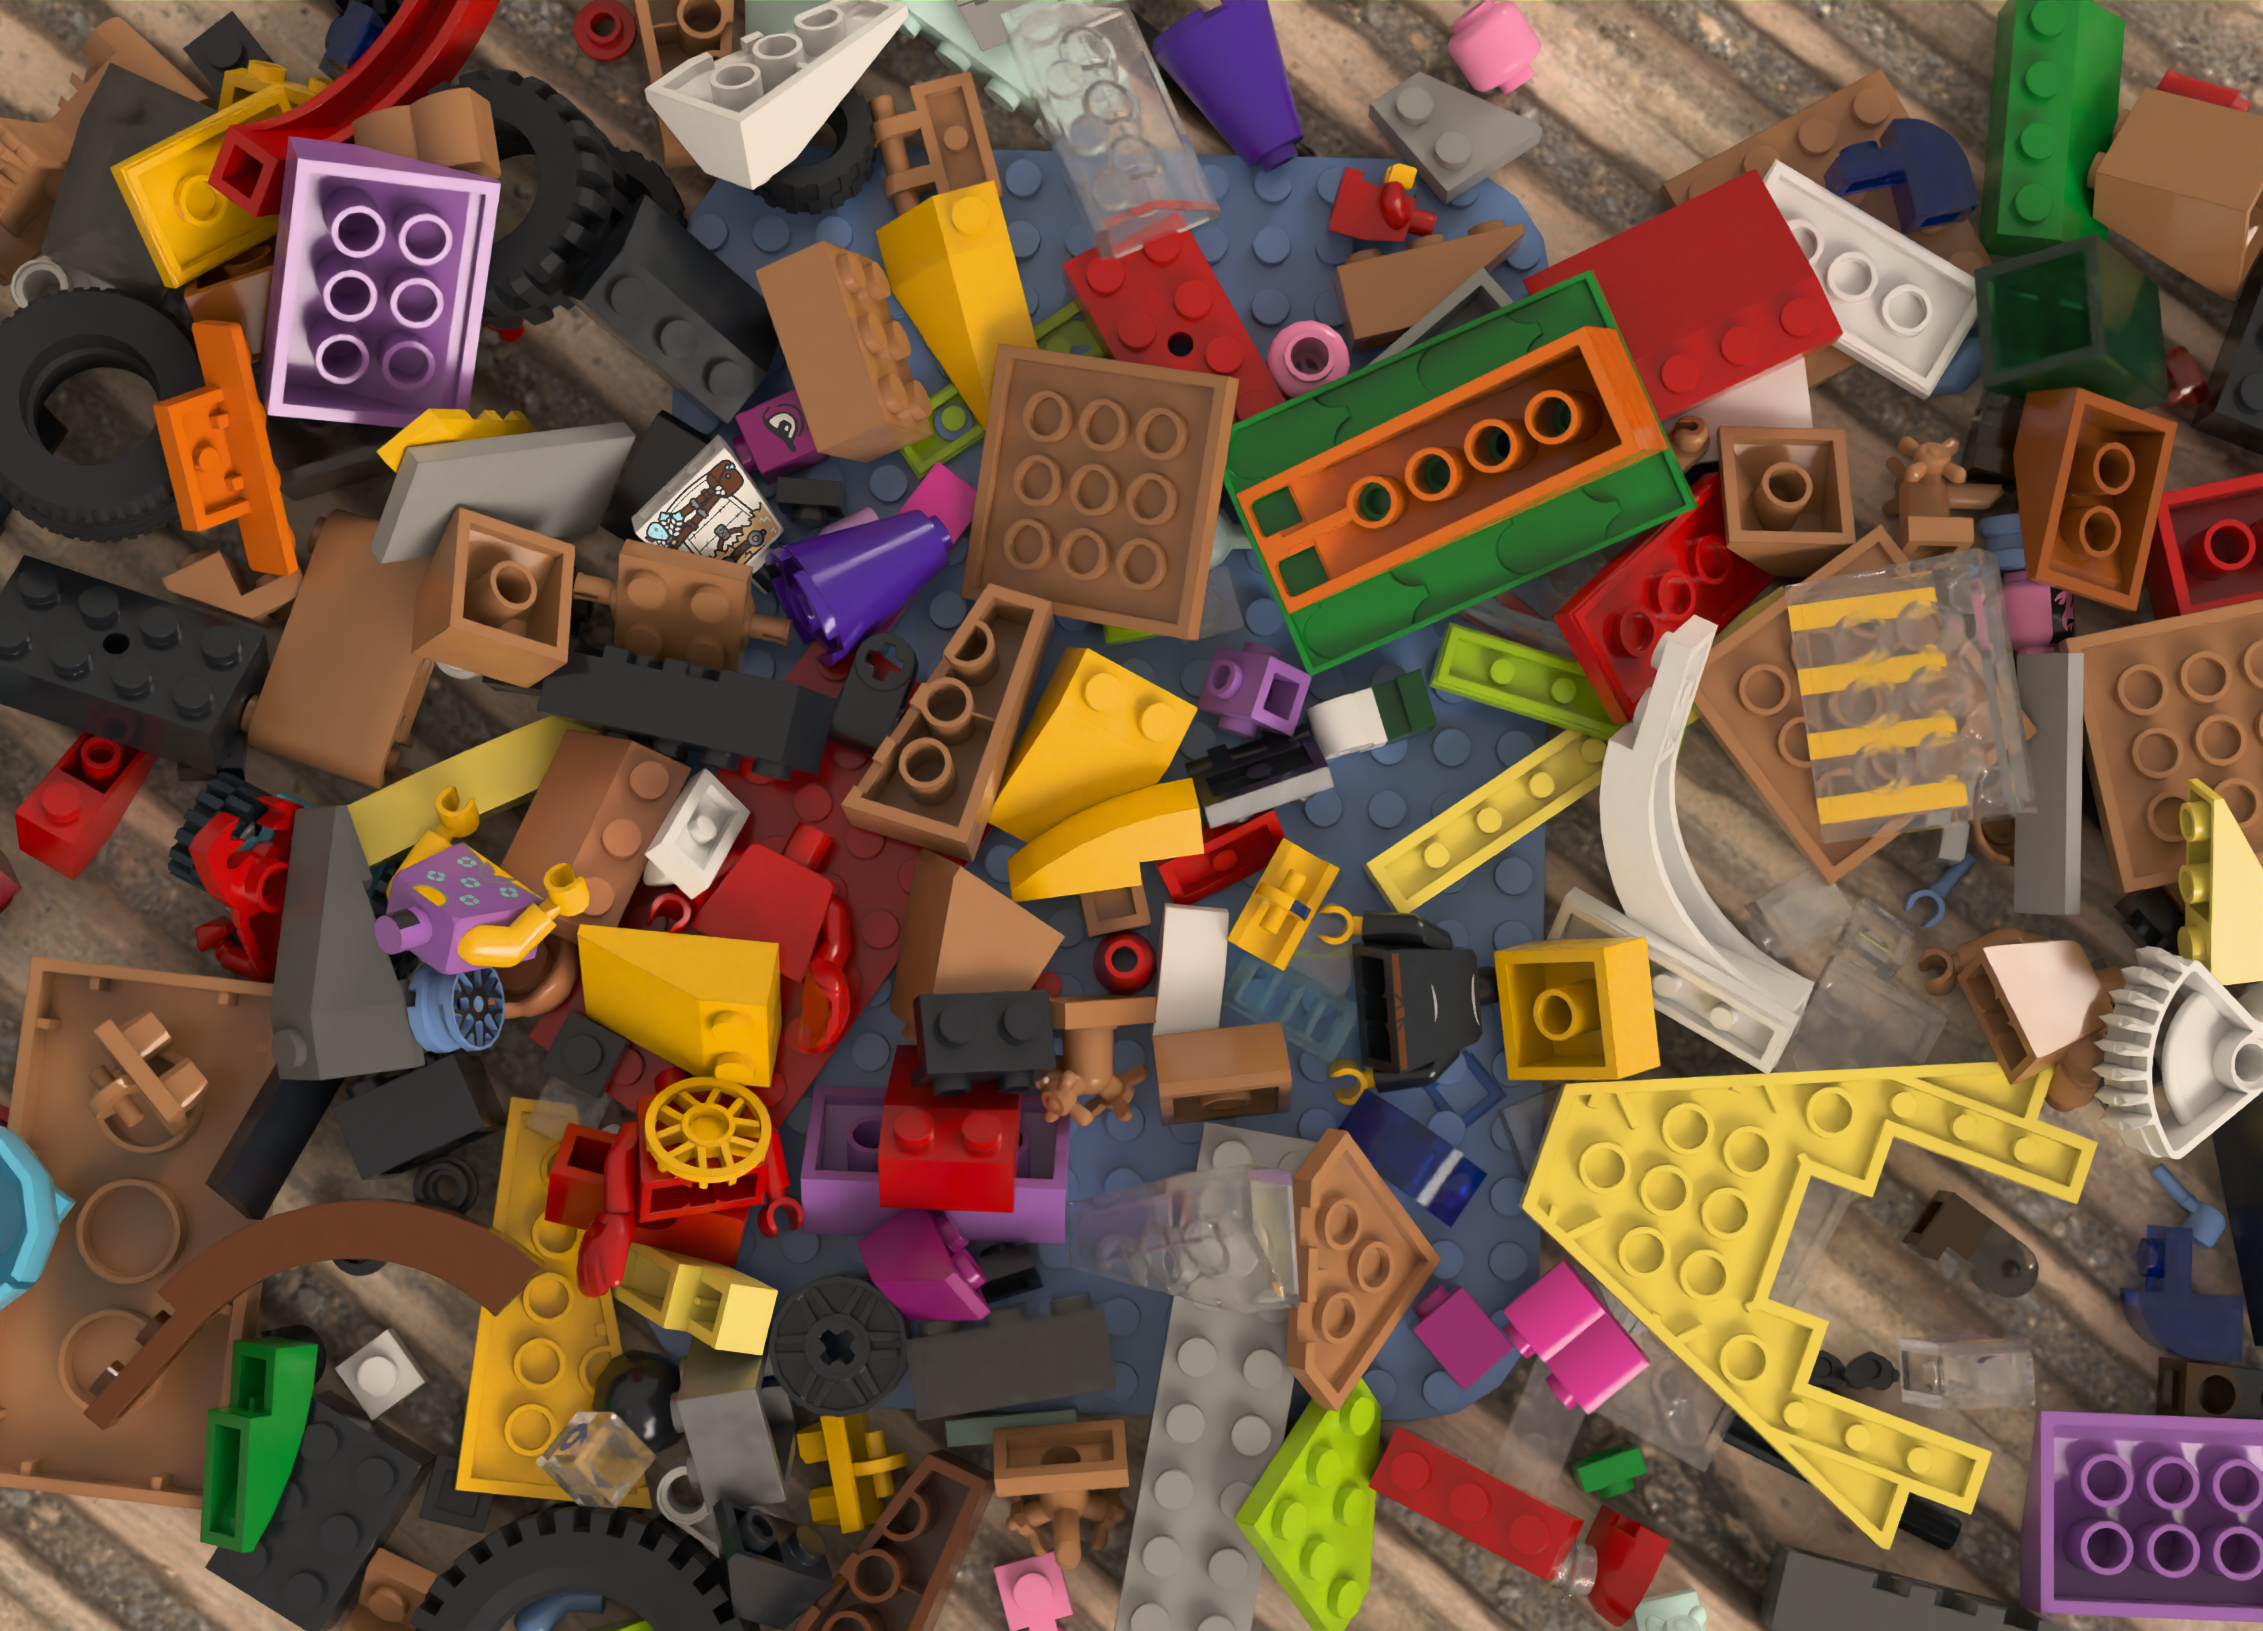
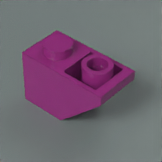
[857,1208,991,1321]

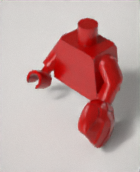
[646,821,852,1054]
[576,1067,804,1298]

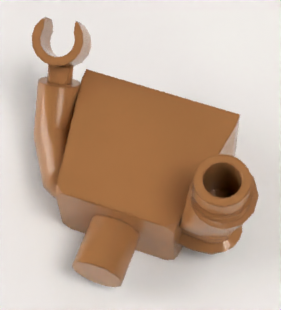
[1918,927,2126,1112]

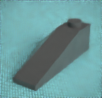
[270,805,425,1080]

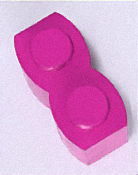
[1502,1258,1650,1415]

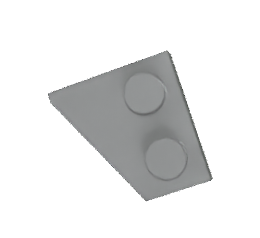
[1368,71,1542,205]

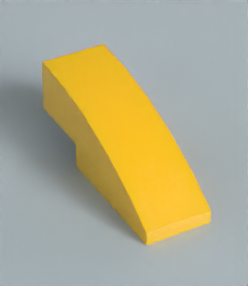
[1007,778,1204,902]

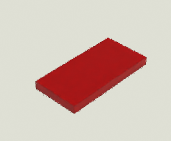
[1553,471,1776,724]

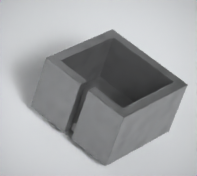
[670,1321,800,1513]

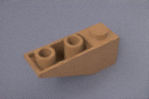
[1333,220,1525,354]

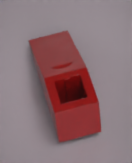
[15,732,158,881]

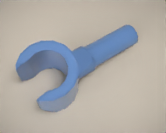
[1903,851,1976,928]
[2150,1163,2225,1249]

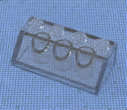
[1000,0,1222,261]

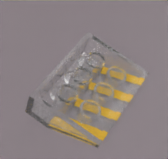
[1785,548,2038,843]

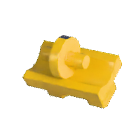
[1227,838,1340,972]
[796,1412,909,1534]

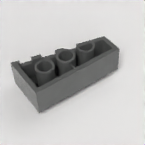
[1758,1542,2064,1631]

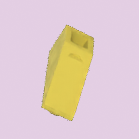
[2177,778,2263,985]

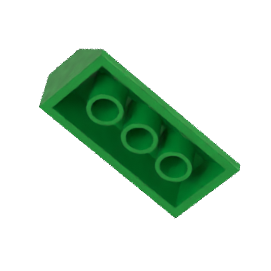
[1979,0,2125,267]

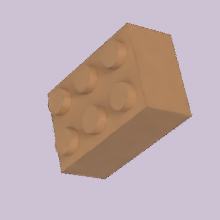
[755,240,933,463]

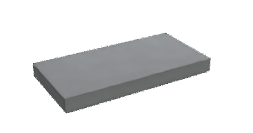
[370,422,636,564]

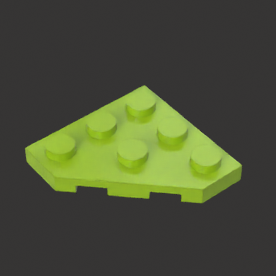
[1234,1377,1382,1631]

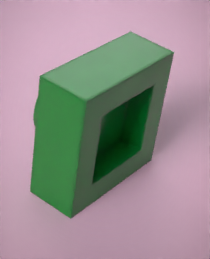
[1568,1441,1647,1499]

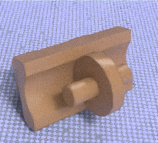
[88,1010,210,1136]

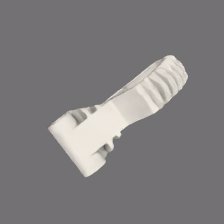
[2092,946,2263,1159]

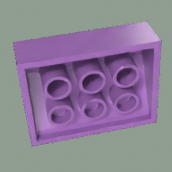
[259,136,501,428]
[2020,1410,2263,1623]

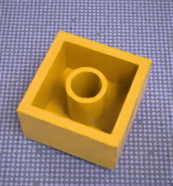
[1494,936,1660,1080]

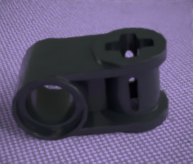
[826,632,919,758]

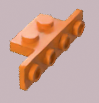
[152,320,298,576]

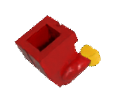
[1325,163,1437,242]

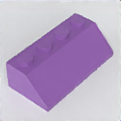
[800,1086,1071,1244]

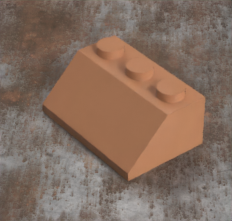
[500,729,692,945]

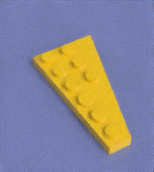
[454,1097,652,1509]

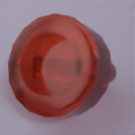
[2139,344,2209,410]

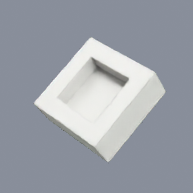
[335,1328,430,1421]

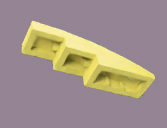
[347,715,599,869]

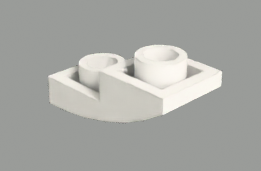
[1149,903,1229,1042]

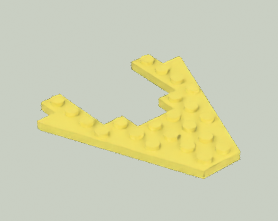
[1518,1061,2098,1550]

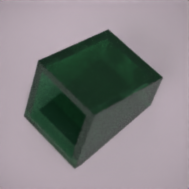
[1974,234,2170,410]

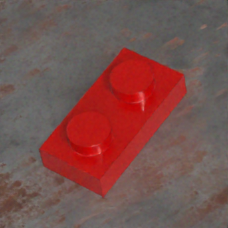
[1153,808,1286,905]

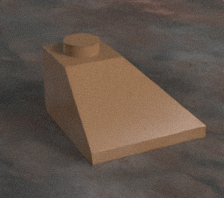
[1716,426,1856,577]

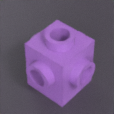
[1197,642,1312,740]

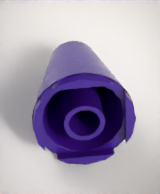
[1151,0,1304,172]
[765,509,953,668]

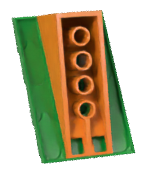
[1223,270,1698,677]

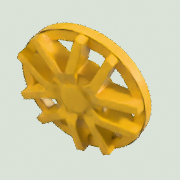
[644,1076,771,1189]

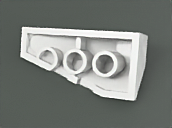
[644,0,909,190]

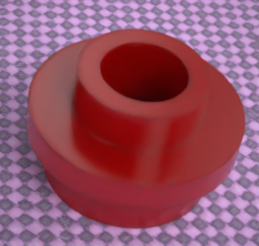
[574,0,637,62]

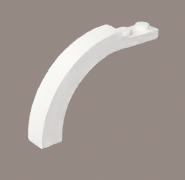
[1599,615,1815,1042]

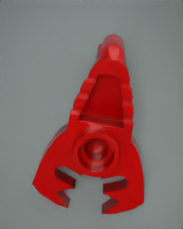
[189,796,304,983]

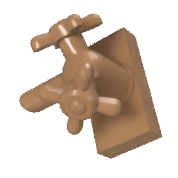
[1882,436,2006,583]
[1036,993,1157,1126]
[993,1419,1129,1570]

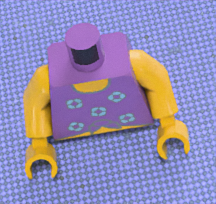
[374,786,590,975]

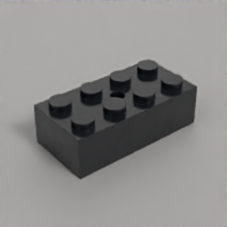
[0,555,270,776]

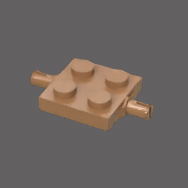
[573,539,793,673]

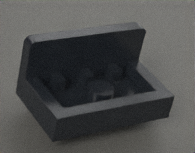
[910,990,1057,1097]

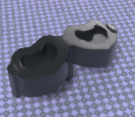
[1808,1350,1900,1390]

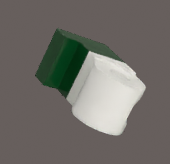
[1306,669,1437,760]

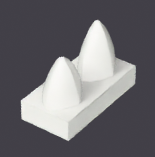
[643,768,751,900]

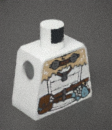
[631,434,784,594]

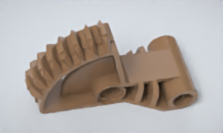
[0,17,214,286]

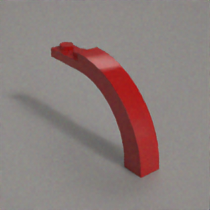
[207,0,500,218]

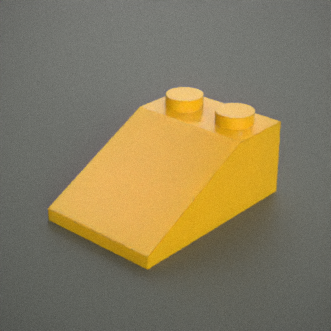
[987,647,1198,844]
[577,924,782,1087]

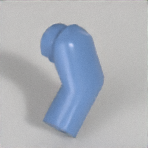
[1905,328,1992,396]
[514,1592,606,1631]

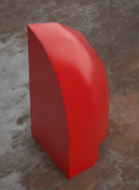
[1579,1504,1671,1627]

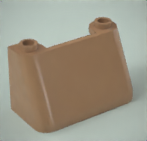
[241,509,436,791]

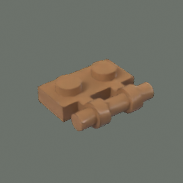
[868,71,1004,217]

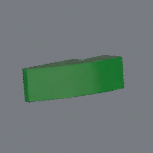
[200,1336,318,1553]

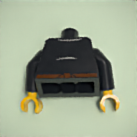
[1317,903,1499,1105]

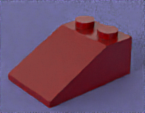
[878,1045,1023,1213]

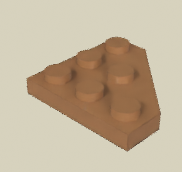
[1287,1128,1441,1412]

